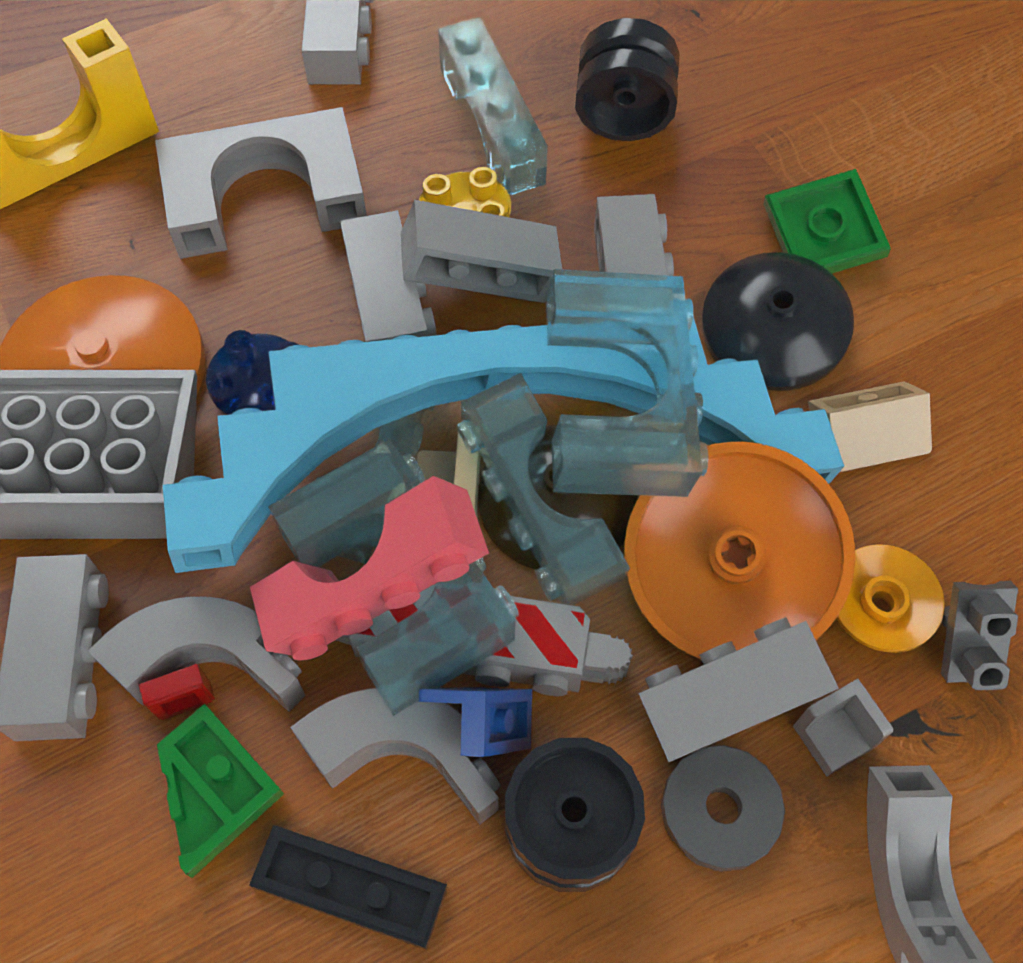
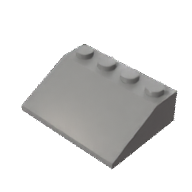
[0,370,197,539]

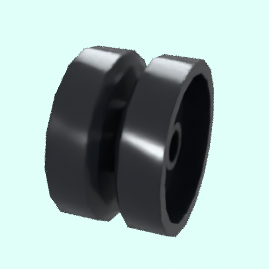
[575,18,680,141]
[505,738,645,892]

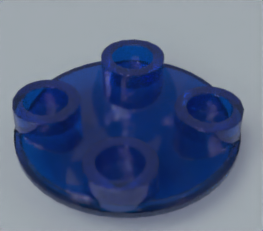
[206,330,299,415]

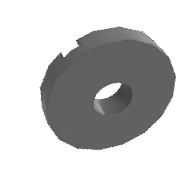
[661,745,785,872]

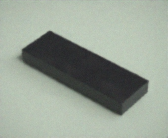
[249,825,448,950]

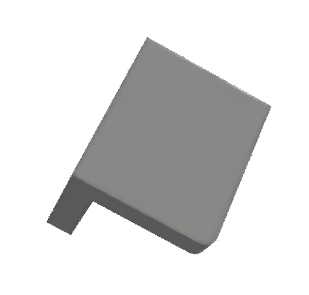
[793,679,893,777]

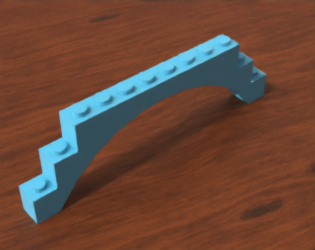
[163,311,844,573]

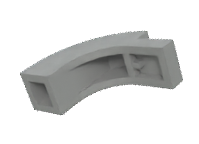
[87,597,306,712]
[290,688,501,825]
[867,765,993,963]

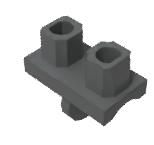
[941,581,1018,690]

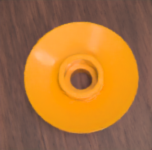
[836,544,945,653]

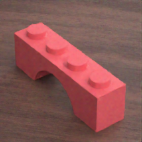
[250,476,489,660]

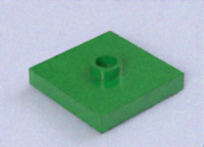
[763,169,891,273]

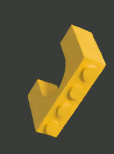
[0,18,159,209]

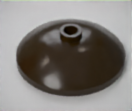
[478,425,638,573]

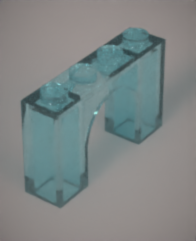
[546,269,708,497]
[268,439,519,716]

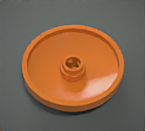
[0,275,206,394]
[624,442,855,661]

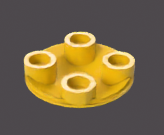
[419,167,511,217]

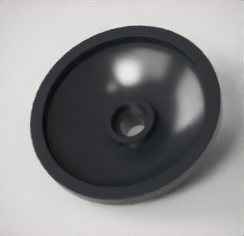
[702,252,854,391]

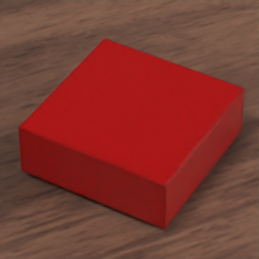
[139,664,215,720]

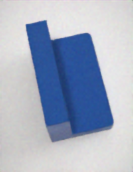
[418,687,532,757]

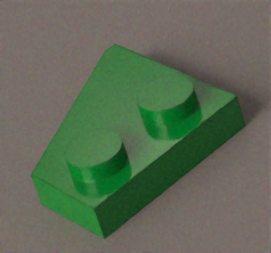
[157,703,284,878]

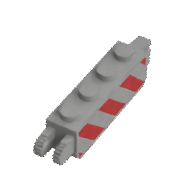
[336,584,633,696]

